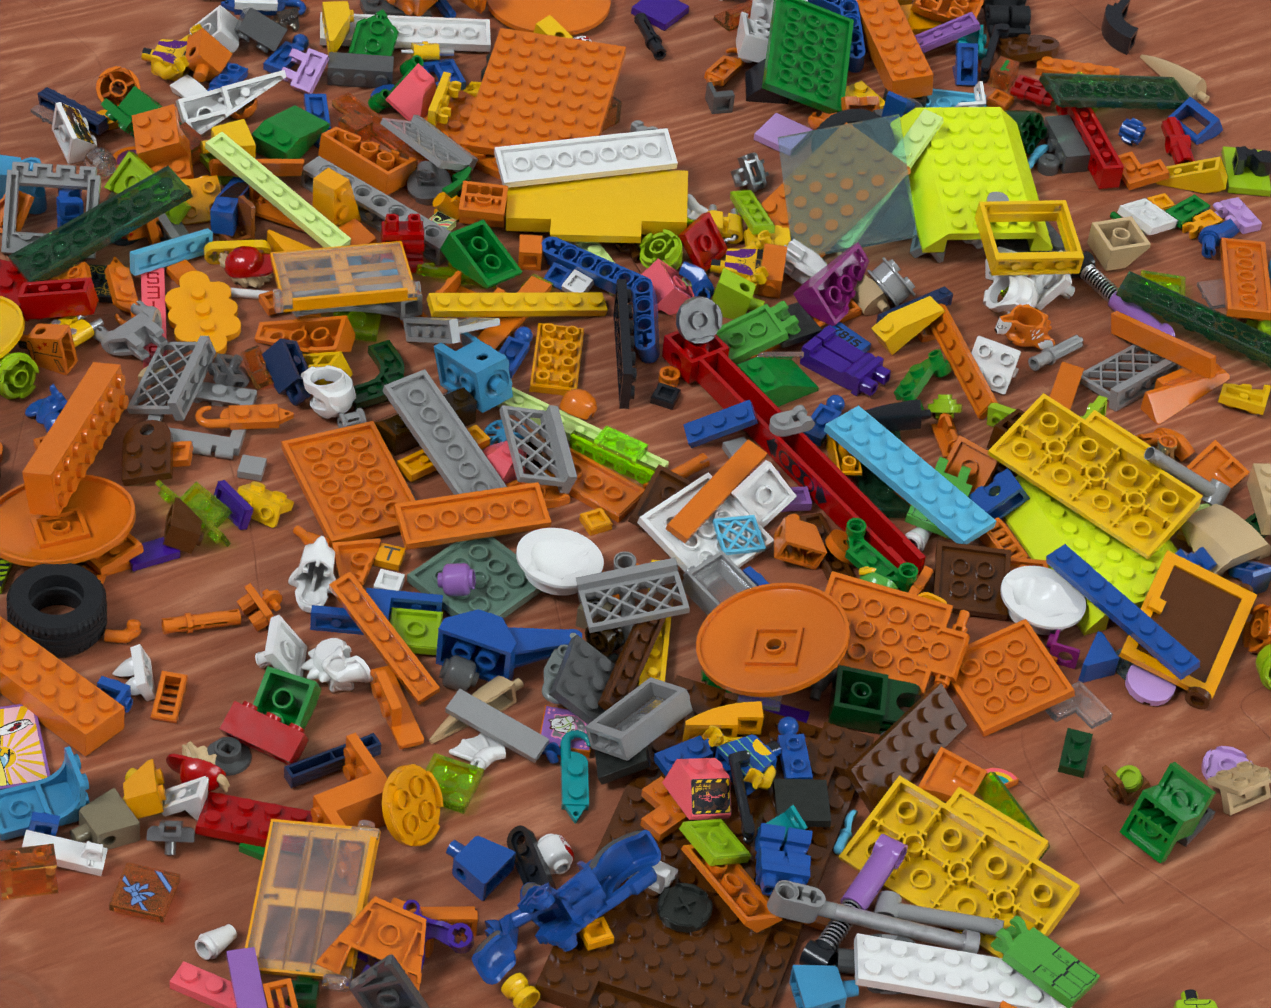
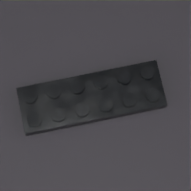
[613,279,637,409]

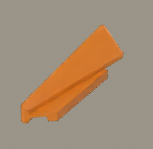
[1140,363,1230,424]

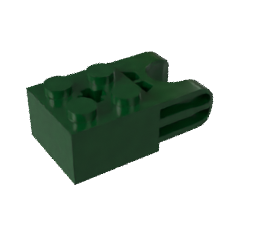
[828,665,922,734]

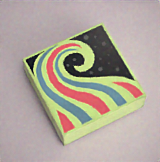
[430,211,457,231]

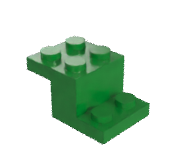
[101,86,184,137]
[1120,762,1216,864]

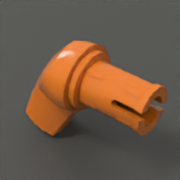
[1137,428,1195,462]

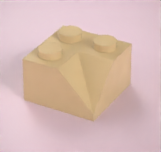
[1087,216,1151,271]

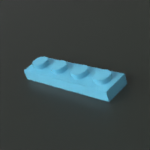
[130,228,213,276]

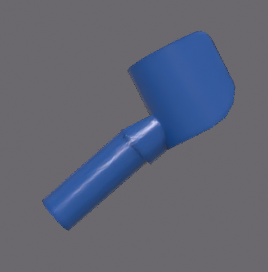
[542,742,561,764]

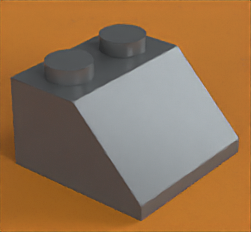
[234,7,287,54]

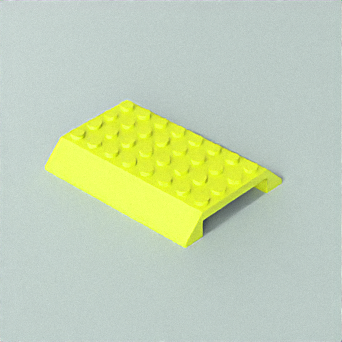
[890,107,1053,253]
[995,475,1178,636]

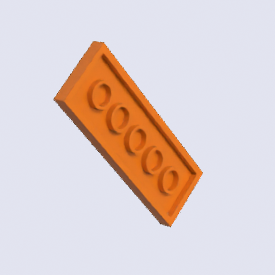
[1220,238,1271,321]
[394,482,551,550]

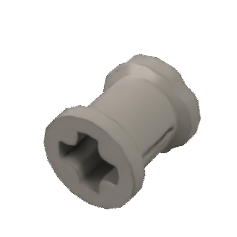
[337,408,367,428]

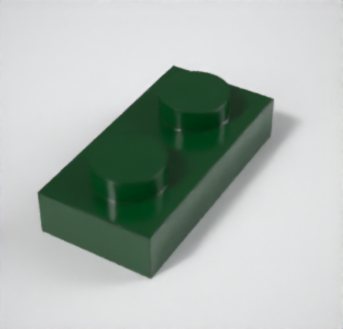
[1058,728,1093,778]

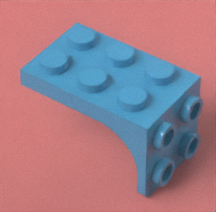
[0,746,90,841]

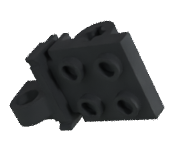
[981,0,1031,38]

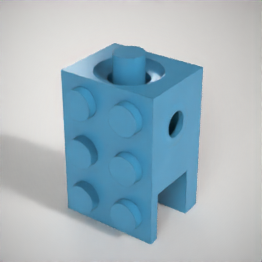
[434,332,513,413]

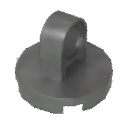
[407,161,452,205]
[676,296,723,344]

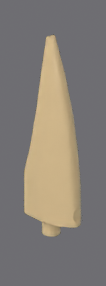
[1140,54,1210,103]
[837,250,890,315]
[429,676,524,744]

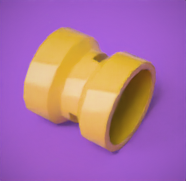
[501,972,540,1008]

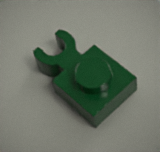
[287,969,320,1008]

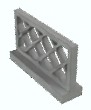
[380,115,478,173]
[403,317,500,344]
[127,336,216,421]
[1080,344,1181,412]
[499,405,577,494]
[576,558,690,633]

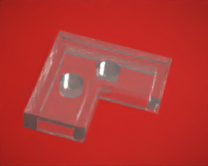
[1044,681,1113,729]

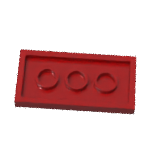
[195,792,312,855]

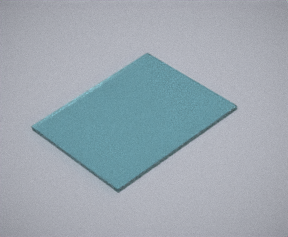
[778,114,918,255]

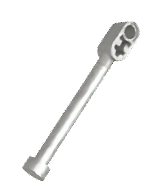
[767,880,980,954]

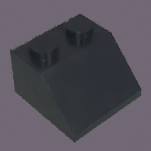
[745,59,789,104]

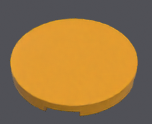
[382,764,444,847]

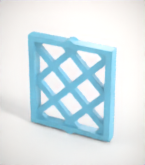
[712,515,766,555]

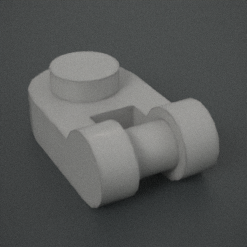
[769,405,815,437]

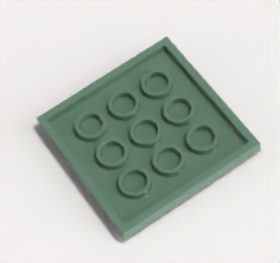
[407,537,542,619]

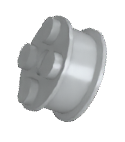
[867,257,915,307]

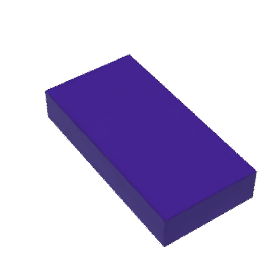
[212,480,254,530]
[129,537,180,571]

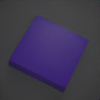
[631,0,689,31]

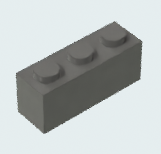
[327,52,394,88]
[1044,115,1091,174]

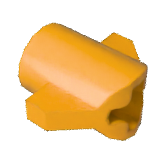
[433,192,460,220]

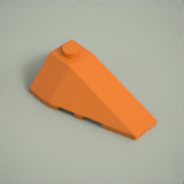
[254,315,356,353]

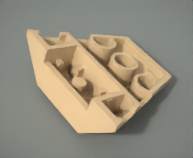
[1181,504,1271,576]

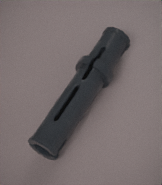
[634,13,666,60]

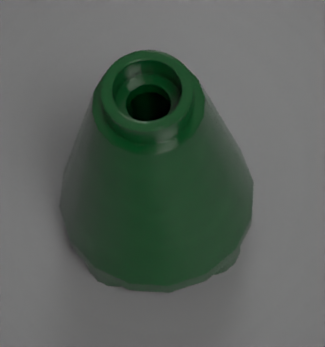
[1004,110,1047,154]

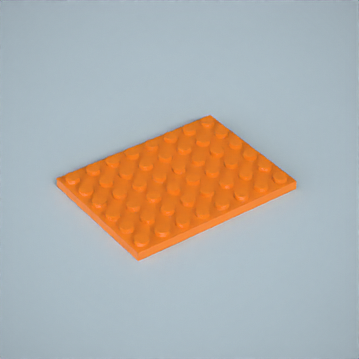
[460,28,626,155]

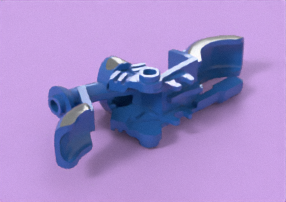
[472,829,661,985]

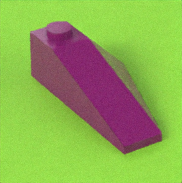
[793,242,870,326]

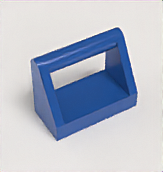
[1167,97,1223,145]

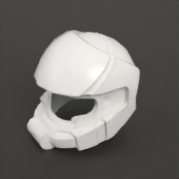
[983,275,1038,314]
[301,365,356,419]

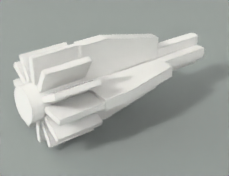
[784,239,828,284]

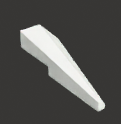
[176,70,286,140]

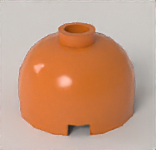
[96,66,140,106]
[1242,604,1271,654]

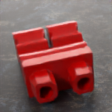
[379,214,424,273]

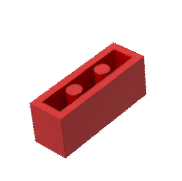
[18,277,99,320]
[219,701,309,765]

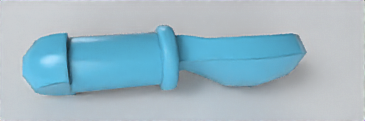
[1027,144,1049,169]
[833,809,858,855]

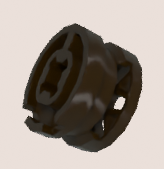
[585,616,625,657]

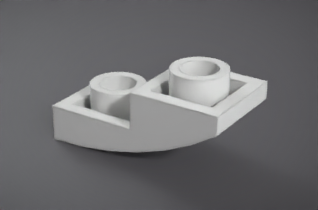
[169,74,207,98]

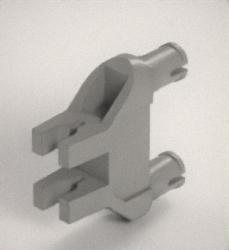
[93,300,169,361]

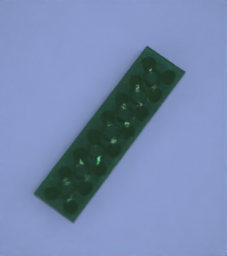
[1039,73,1189,110]
[8,166,193,282]
[1116,271,1271,368]

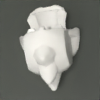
[288,536,336,613]
[301,638,373,693]

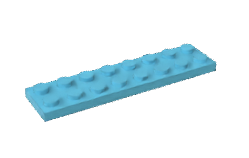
[824,405,996,544]

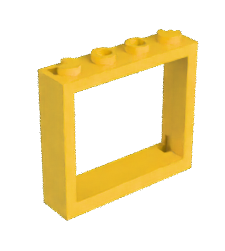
[975,200,1084,276]

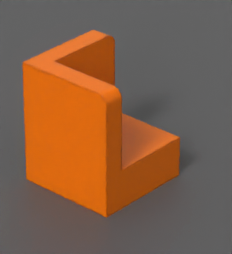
[518,234,542,271]

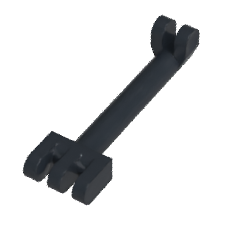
[980,23,1010,83]
[728,750,755,844]

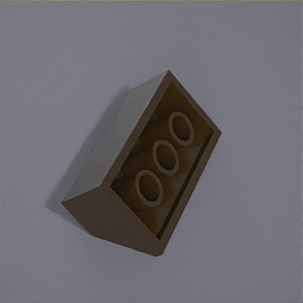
[374,387,477,456]

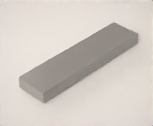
[445,689,549,763]

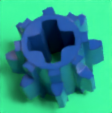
[1118,117,1146,146]

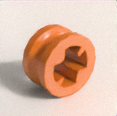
[658,366,680,387]

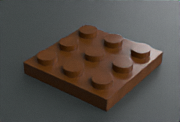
[933,541,1011,620]

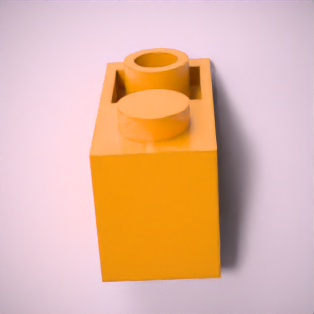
[123,759,167,819]

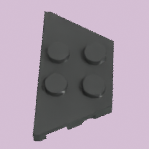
[350,954,430,1008]

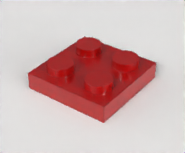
[678,212,728,272]

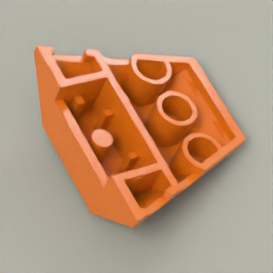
[910,0,984,23]

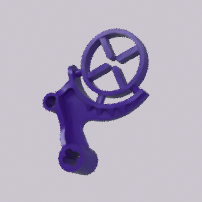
[347,900,474,985]

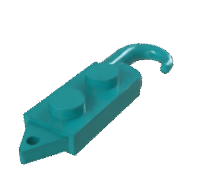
[560,730,591,824]

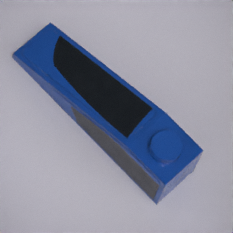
[210,177,249,236]

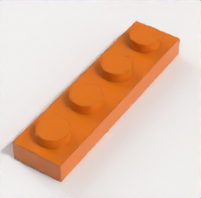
[1035,56,1120,88]

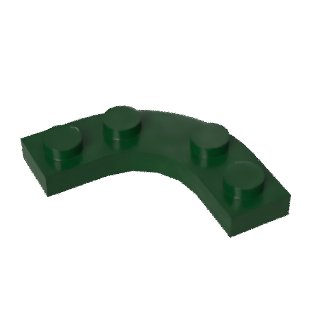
[352,340,404,410]

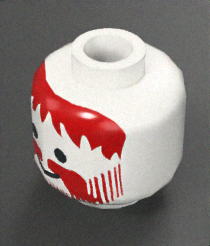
[538,834,574,874]

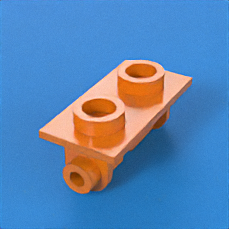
[931,413,959,458]

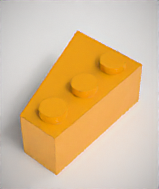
[312,168,362,228]

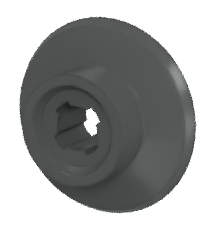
[207,737,252,776]

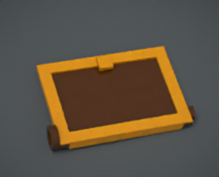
[1119,550,1257,709]

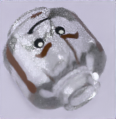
[84,147,117,180]

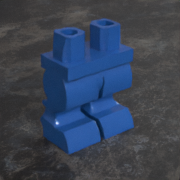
[56,188,84,236]
[755,823,813,896]

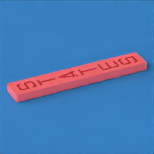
[141,268,167,369]

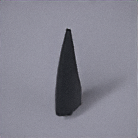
[865,399,931,431]

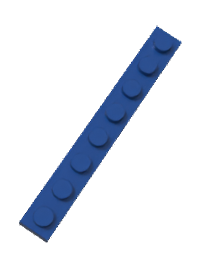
[1046,544,1200,680]

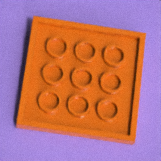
[949,619,1075,737]

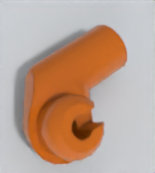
[104,619,142,644]

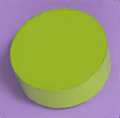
[1116,765,1143,793]

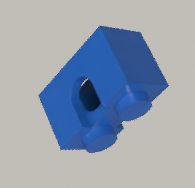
[969,468,1030,519]

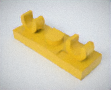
[428,72,461,127]

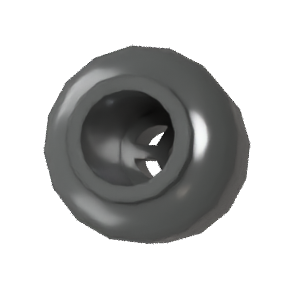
[439,655,479,692]

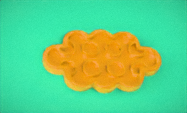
[165,271,241,358]

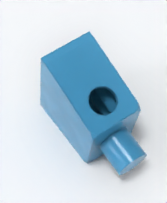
[789,965,859,1008]

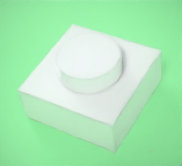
[561,269,594,292]
[373,569,405,591]

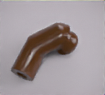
[614,243,641,263]

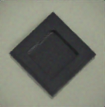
[650,383,681,410]

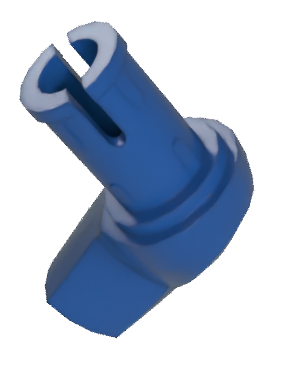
[1198,219,1240,258]
[679,261,714,299]

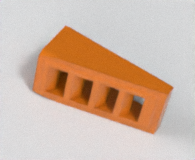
[978,517,1028,558]
[150,671,188,724]

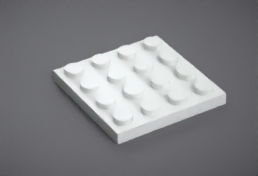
[637,472,774,589]

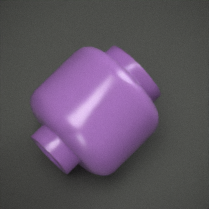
[437,563,476,596]

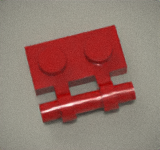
[1010,74,1060,107]

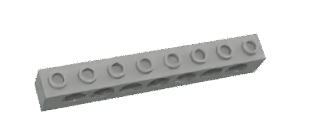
[301,156,451,266]

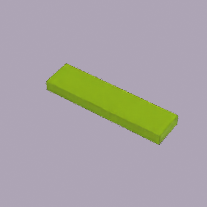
[730,190,775,235]

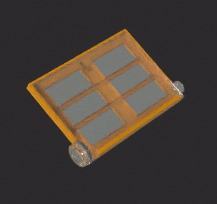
[270,241,421,313]
[245,819,381,992]

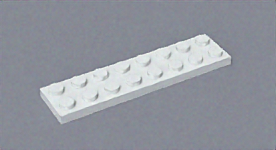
[320,12,491,52]
[494,128,678,188]
[854,933,1072,1008]

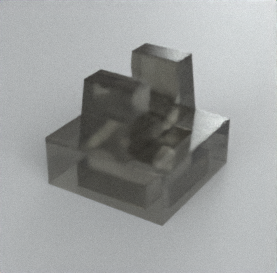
[273,7,300,34]

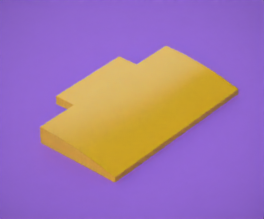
[506,170,688,243]
[988,393,1203,559]
[839,775,1080,958]

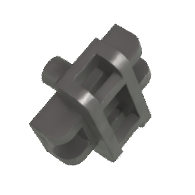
[730,152,769,192]
[208,353,251,388]
[147,820,195,855]

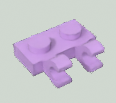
[281,48,330,94]
[1213,197,1262,234]

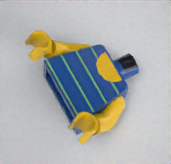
[703,725,781,796]

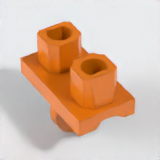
[236,583,283,632]

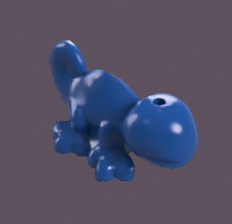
[25,384,67,433]

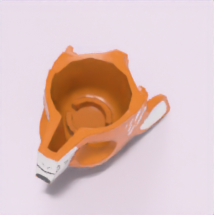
[994,304,1055,350]

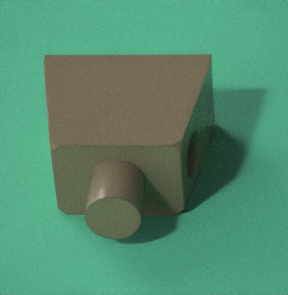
[69,788,140,850]

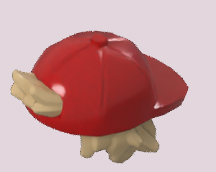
[219,246,273,288]
[166,741,230,793]

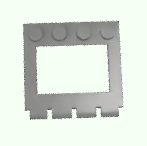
[1,162,101,259]
[143,376,257,460]

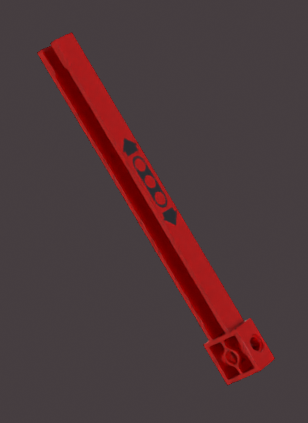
[662,330,926,578]

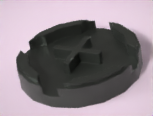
[657,883,713,933]

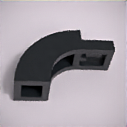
[1101,0,1138,55]

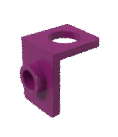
[1046,629,1080,669]

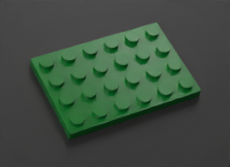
[762,0,854,114]

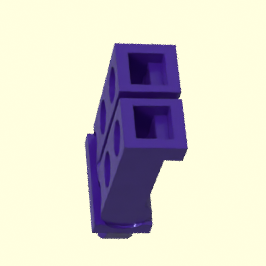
[800,325,891,397]

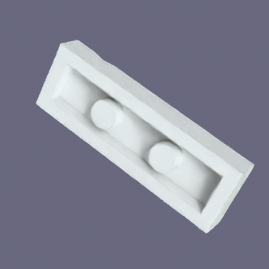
[19,830,108,876]

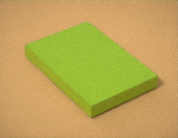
[1221,146,1271,197]

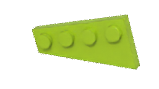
[104,151,191,225]

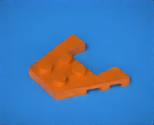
[315,896,427,991]

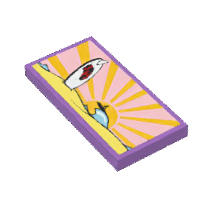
[0,704,50,790]

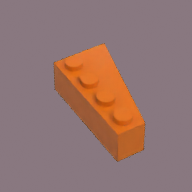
[318,127,417,195]

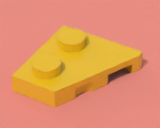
[1218,383,1271,415]

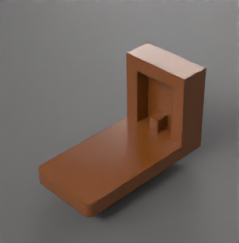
[219,195,256,241]
[1102,765,1150,806]

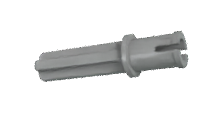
[1028,335,1084,371]

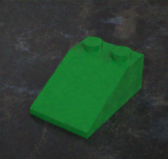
[251,105,330,159]
[440,219,523,289]
[737,357,819,407]
[253,666,322,729]

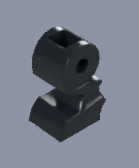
[1232,146,1271,177]

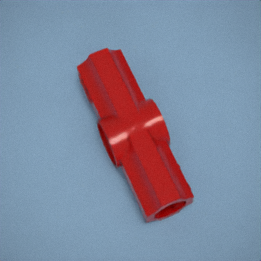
[1161,117,1195,165]

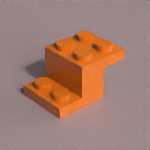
[132,104,194,185]
[458,181,508,228]

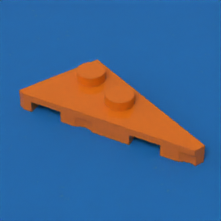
[332,538,381,587]

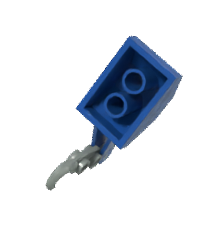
[436,609,582,704]

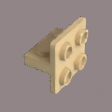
[1207,761,1271,815]

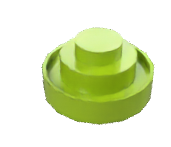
[927,394,962,418]

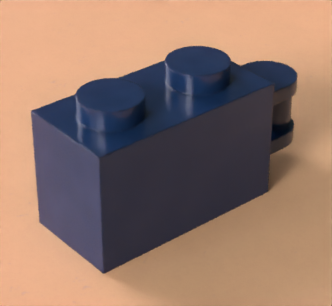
[262,338,311,406]

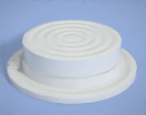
[516,528,604,595]
[1000,566,1086,635]

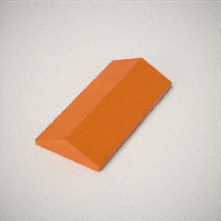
[208,159,304,176]
[681,844,783,933]

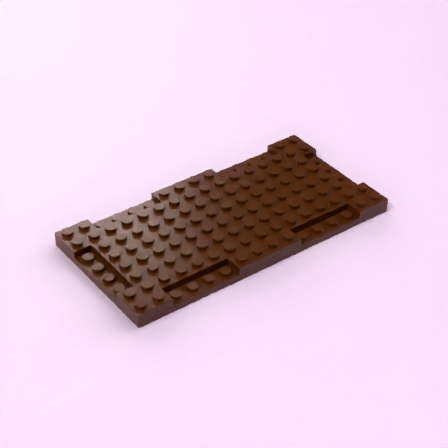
[535,675,874,1008]

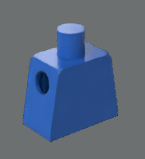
[446,836,516,901]

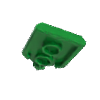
[348,9,399,56]

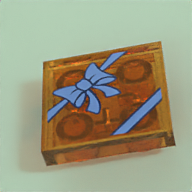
[109,862,180,923]

